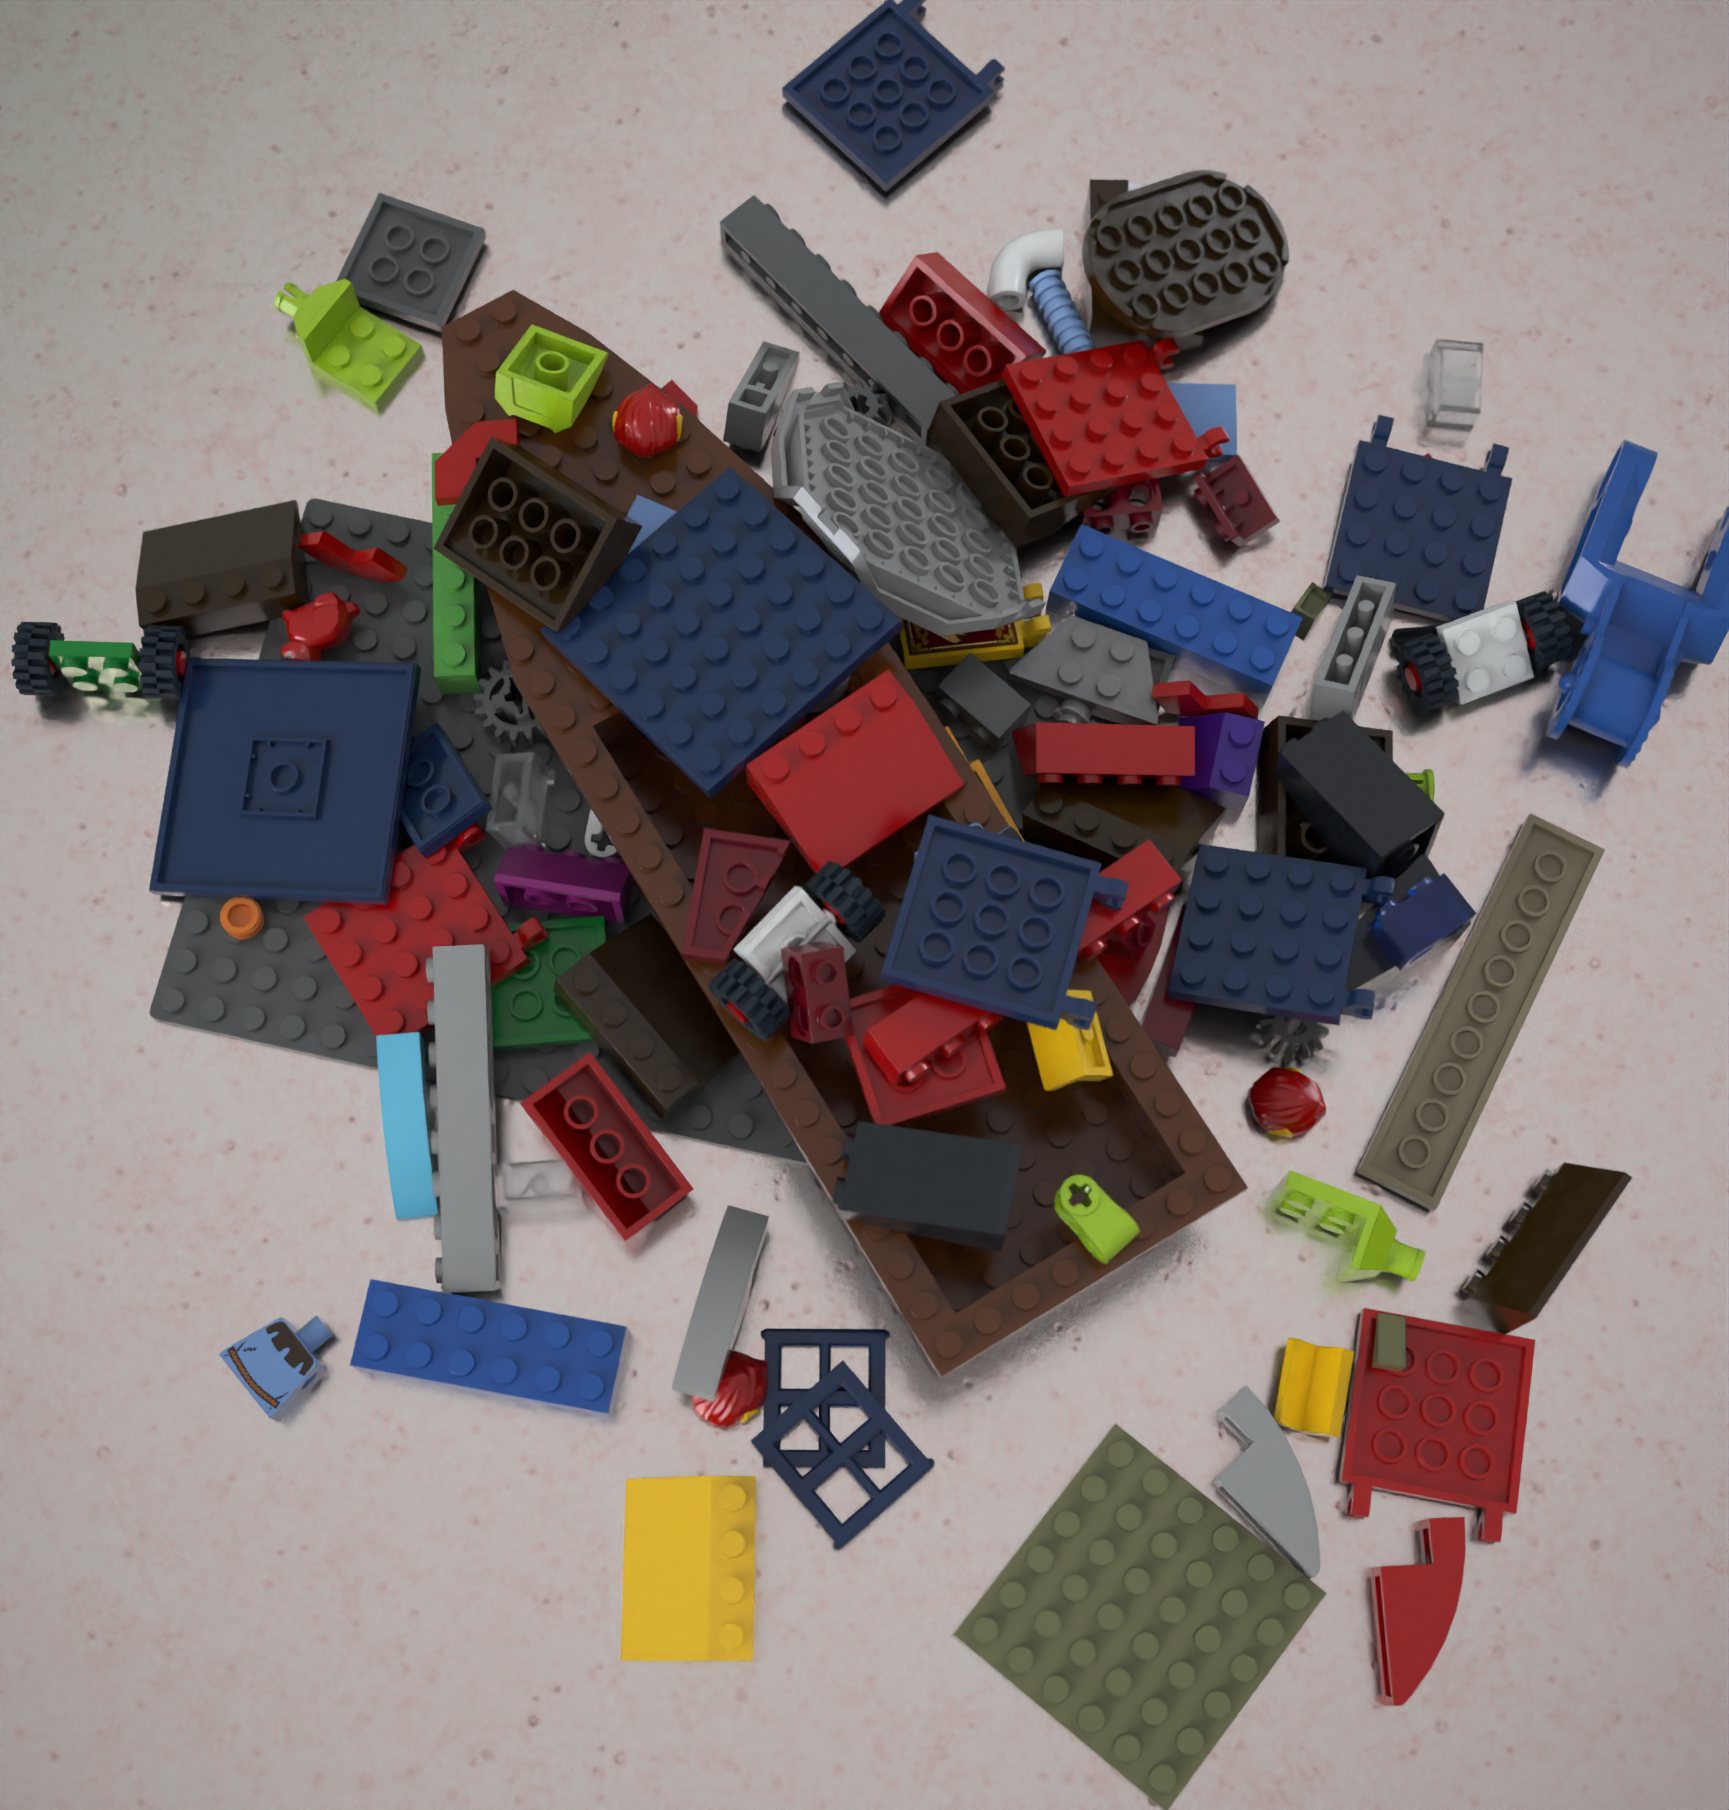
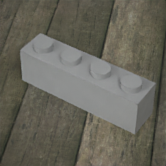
[1311,575,1396,721]

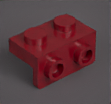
[1193,454,1281,548]

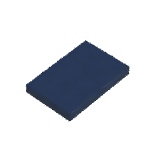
[400,723,493,859]

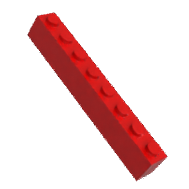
[862,839,1182,1086]

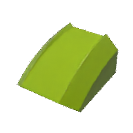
[495,324,609,433]

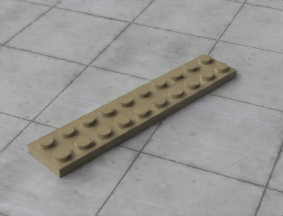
[1357,813,1605,1211]

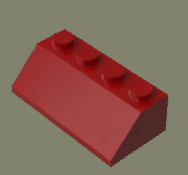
[879,252,1047,394]
[1012,722,1195,786]
[520,1052,694,1242]

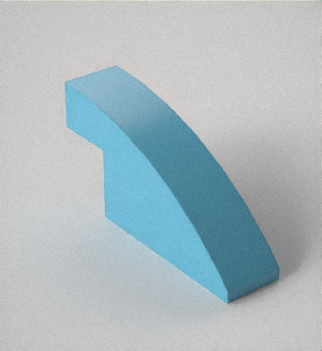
[376,1032,440,1220]

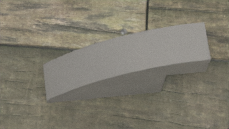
[671,1205,769,1402]
[1211,1385,1320,1579]

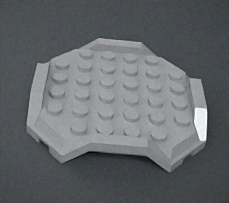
[770,381,1047,636]

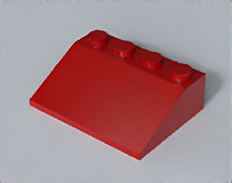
[746,669,964,873]

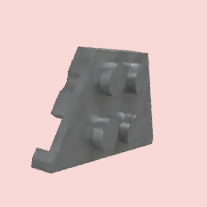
[1008,615,1158,725]

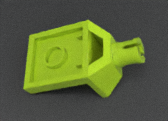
[274,279,424,410]
[1271,1170,1425,1282]

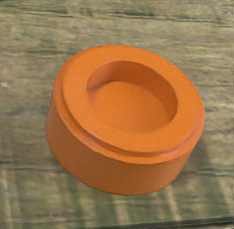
[220,897,265,940]

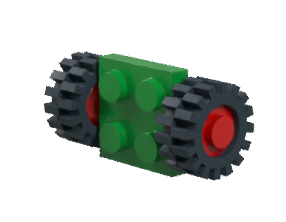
[11,622,191,699]

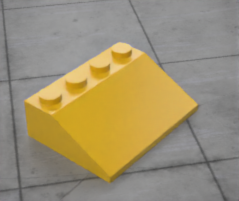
[621,1476,757,1661]

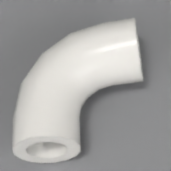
[988,229,1064,311]

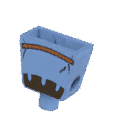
[219,1315,333,1422]

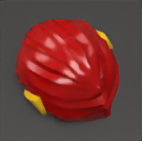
[613,384,683,458]
[1248,1067,1326,1139]
[691,1351,768,1428]

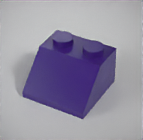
[1178,712,1265,812]

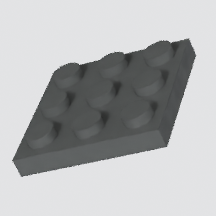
[336,193,486,332]

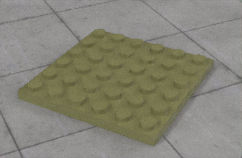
[953,1424,1327,1810]

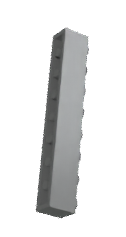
[426,944,501,1293]

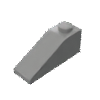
[723,341,800,452]

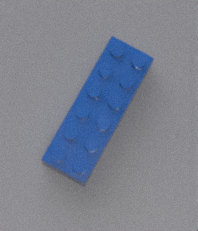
[1046,524,1303,703]
[350,1279,630,1419]

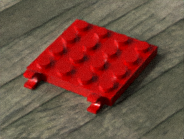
[1002,338,1230,497]
[303,823,549,1036]
[1339,1308,1535,1544]

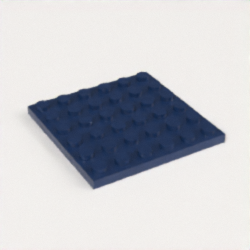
[540,467,903,799]

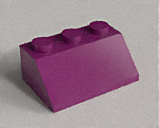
[494,844,635,925]

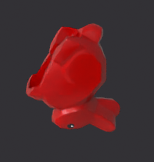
[280,592,361,661]

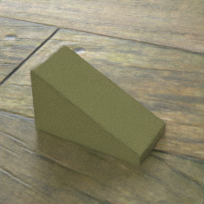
[1291,582,1333,641]
[1372,1313,1406,1372]

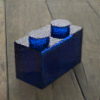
[1369,873,1476,972]

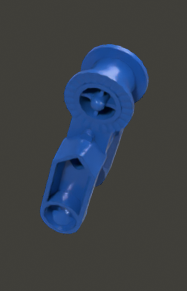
[1545,440,1729,769]

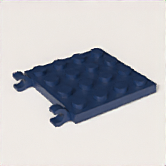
[782,0,1005,191]
[1323,415,1513,622]
[880,815,1129,1030]
[1168,844,1395,1026]

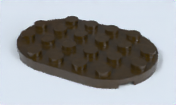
[1082,170,1289,338]

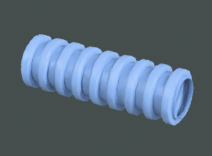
[1029,270,1096,354]

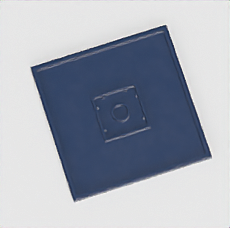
[149,658,421,905]

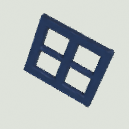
[761,1328,890,1469]
[750,1361,935,1550]

